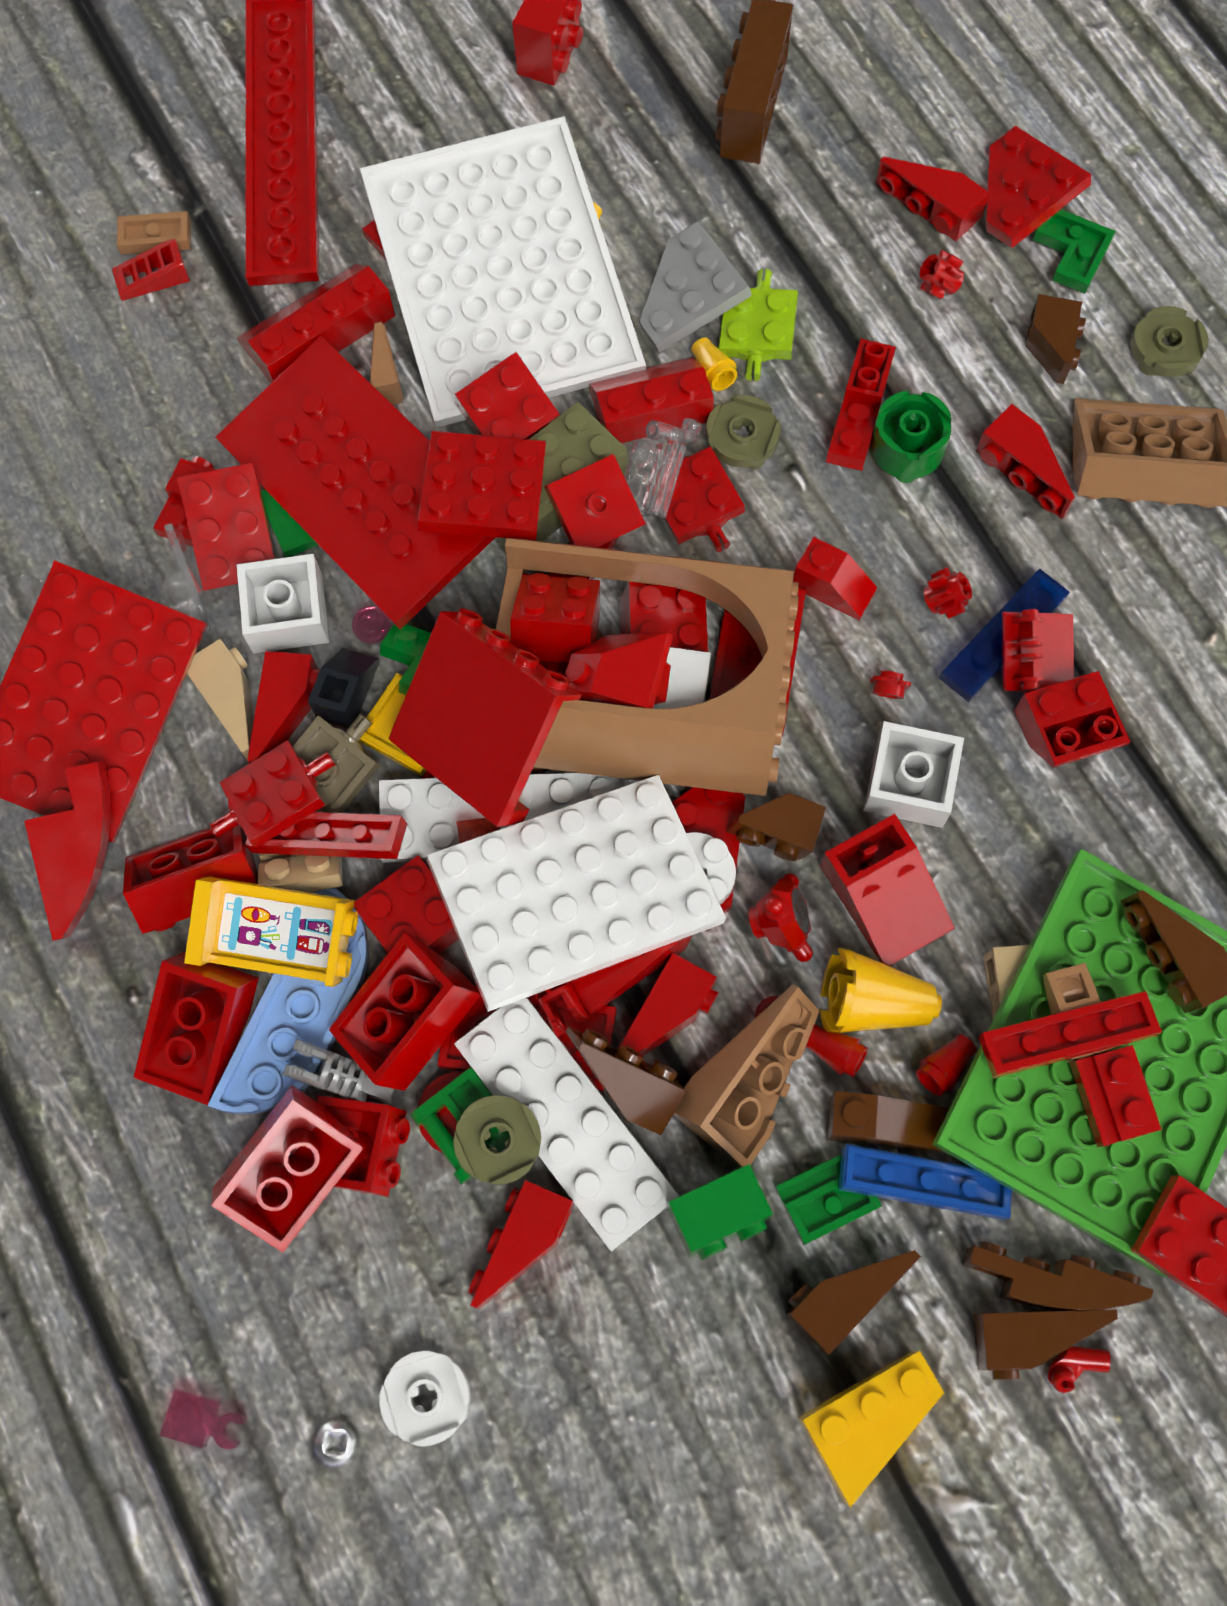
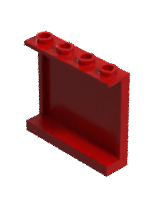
[388,608,582,827]

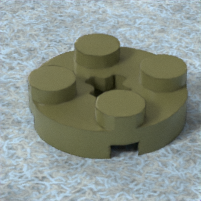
[1130,306,1208,377]
[706,395,781,469]
[453,1095,541,1185]

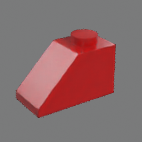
[793,536,878,621]

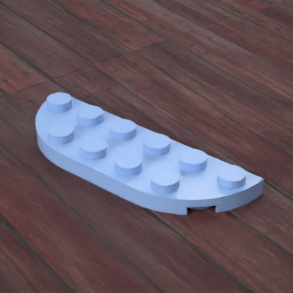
[208,888,369,1115]

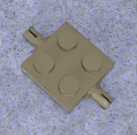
[293,713,381,813]

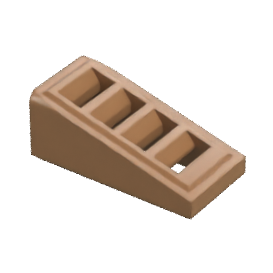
[370,322,404,405]

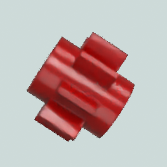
[919,250,964,300]
[924,567,972,619]

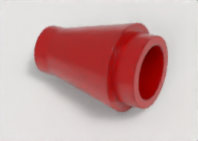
[806,1024,869,1077]
[916,1034,977,1096]

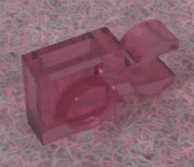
[160,1389,248,1449]

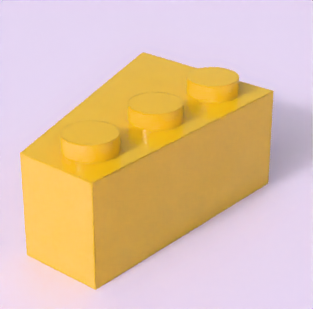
[798,1350,944,1508]

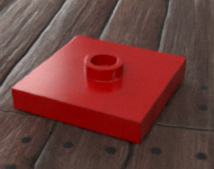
[544,454,646,548]

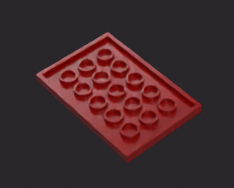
[0,560,208,843]

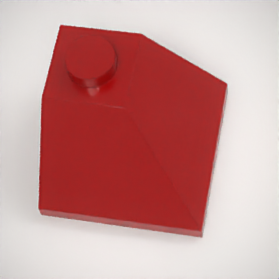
[565,632,673,709]

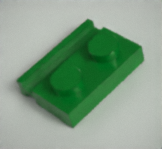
[775,1154,882,1246]

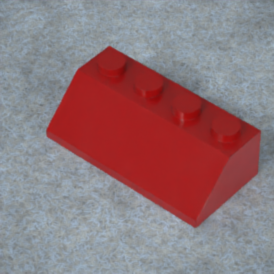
[236,264,395,383]

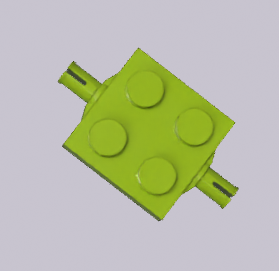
[719,269,798,381]

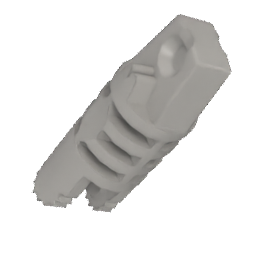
[282,1039,394,1102]

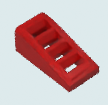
[112,238,190,301]

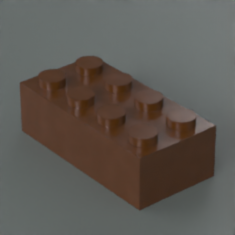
[715,0,794,164]

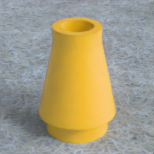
[691,337,737,391]

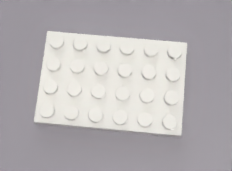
[427,775,726,1012]

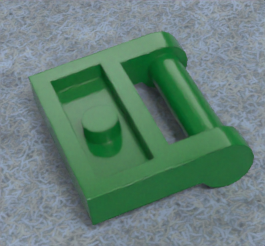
[411,1067,511,1185]

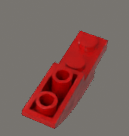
[826,338,896,471]

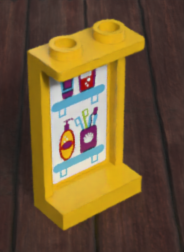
[184,877,358,987]

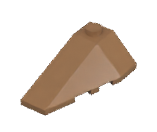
[673,985,820,1168]

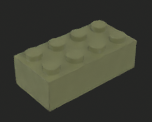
[494,402,628,550]

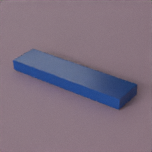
[838,1144,1012,1220]

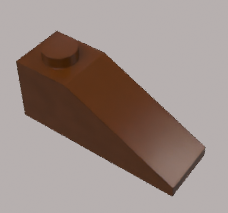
[827,1091,950,1153]
[787,1250,921,1355]
[973,1310,1118,1379]

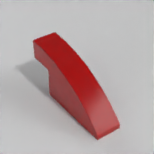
[24,762,111,941]

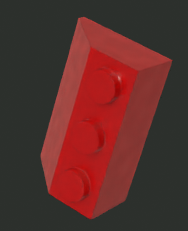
[588,357,714,444]
[123,825,258,934]
[328,932,481,1091]
[211,1085,363,1253]

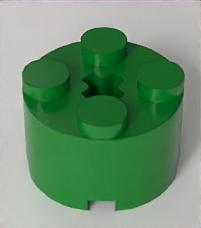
[870,391,952,483]

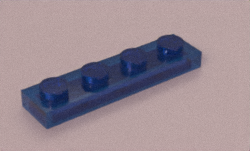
[939,569,1070,703]

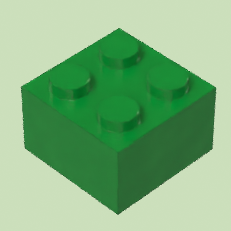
[667,1164,773,1261]

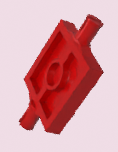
[644,441,745,552]
[209,740,336,848]

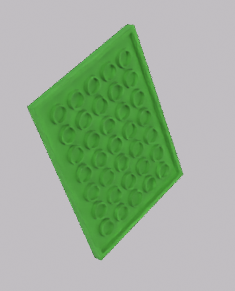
[932,849,1227,1277]

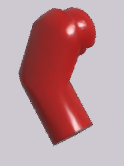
[1048,1346,1111,1393]

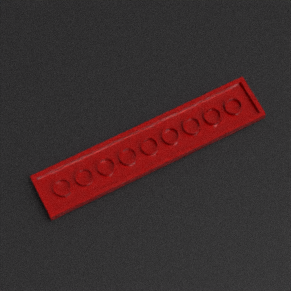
[245,0,319,286]

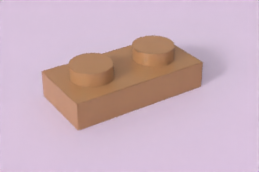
[117,211,191,255]

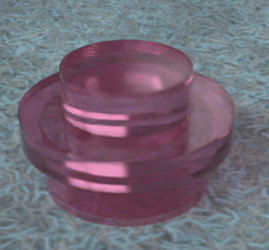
[352,606,391,644]

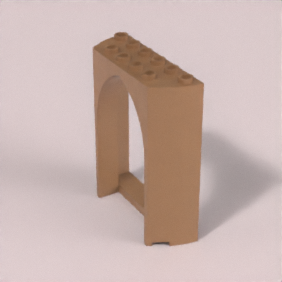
[496,538,799,796]

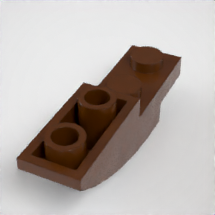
[962,1241,1154,1311]

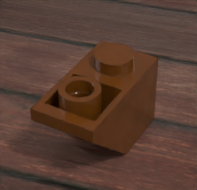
[1025,294,1086,384]
[726,793,826,861]

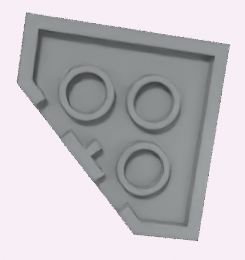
[639,221,752,353]

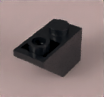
[308,648,380,728]

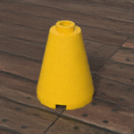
[820,948,942,1033]

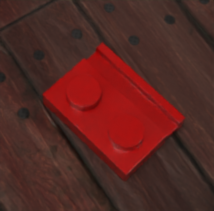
[1070,1045,1162,1147]

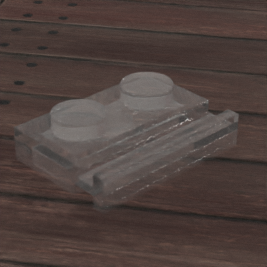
[624,439,686,518]

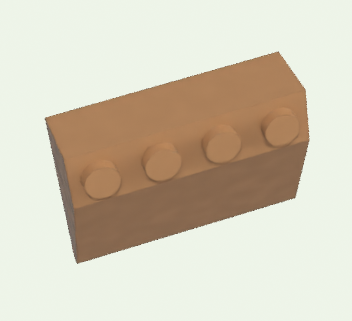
[1073,398,1227,508]

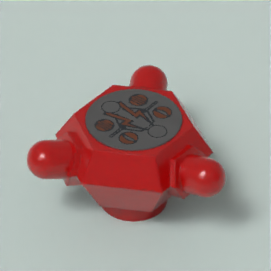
[748,873,813,962]

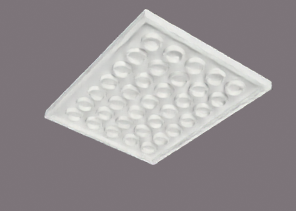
[360,116,646,428]

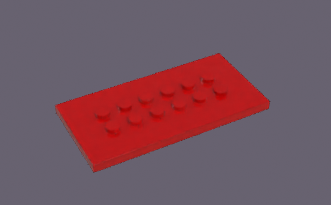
[215,336,496,630]

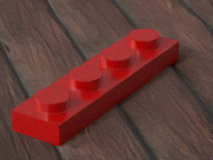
[245,812,408,859]
[979,991,1162,1079]

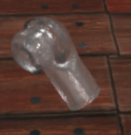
[646,418,702,444]

